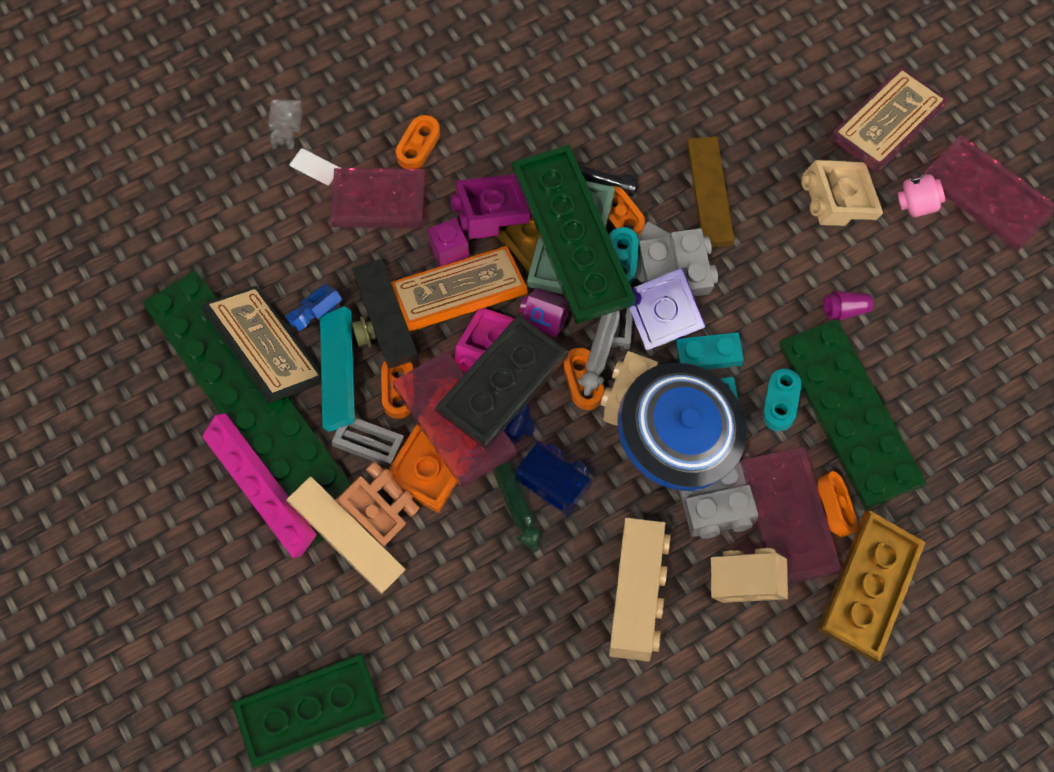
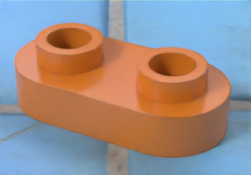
[396,115,440,170]
[607,186,645,236]
[563,348,604,410]
[381,361,415,419]
[816,471,858,537]

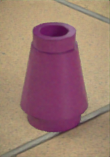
[823,290,873,321]

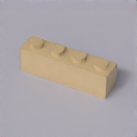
[609,518,670,662]

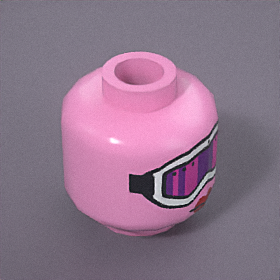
[897,174,945,217]

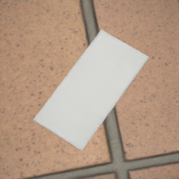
[289,148,341,186]

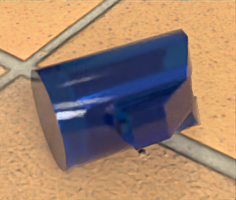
[497,404,535,444]

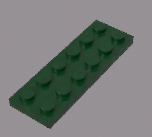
[512,144,636,324]
[779,319,926,510]

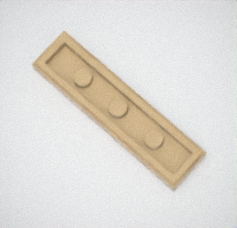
[287,476,406,595]

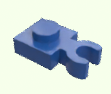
[285,283,343,331]

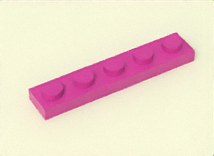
[202,413,317,559]

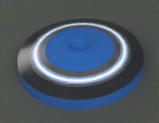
[618,363,746,491]

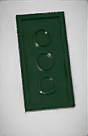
[231,653,386,769]

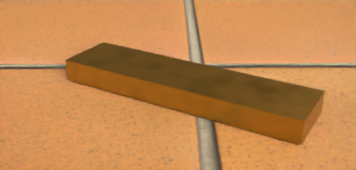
[687,136,734,248]

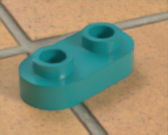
[609,227,639,285]
[763,369,801,432]

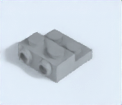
[638,228,718,297]
[679,460,758,539]

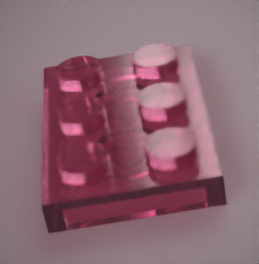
[330,168,425,228]

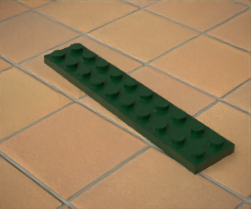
[142,270,350,547]

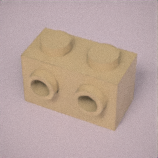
[600,351,658,426]
[711,548,788,603]

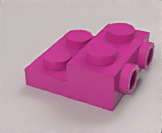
[454,308,514,372]

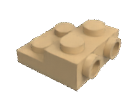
[802,160,883,226]

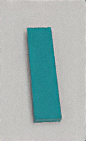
[320,306,355,432]

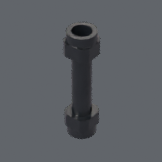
[577,160,639,197]

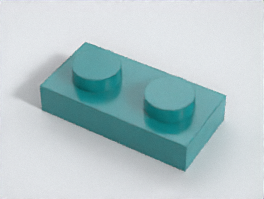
[675,332,744,370]

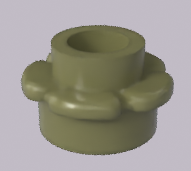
[352,317,376,347]

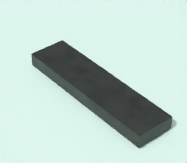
[352,259,419,369]

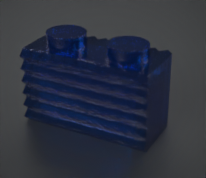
[515,441,592,516]

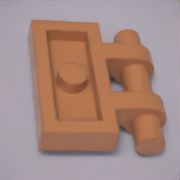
[335,461,420,547]

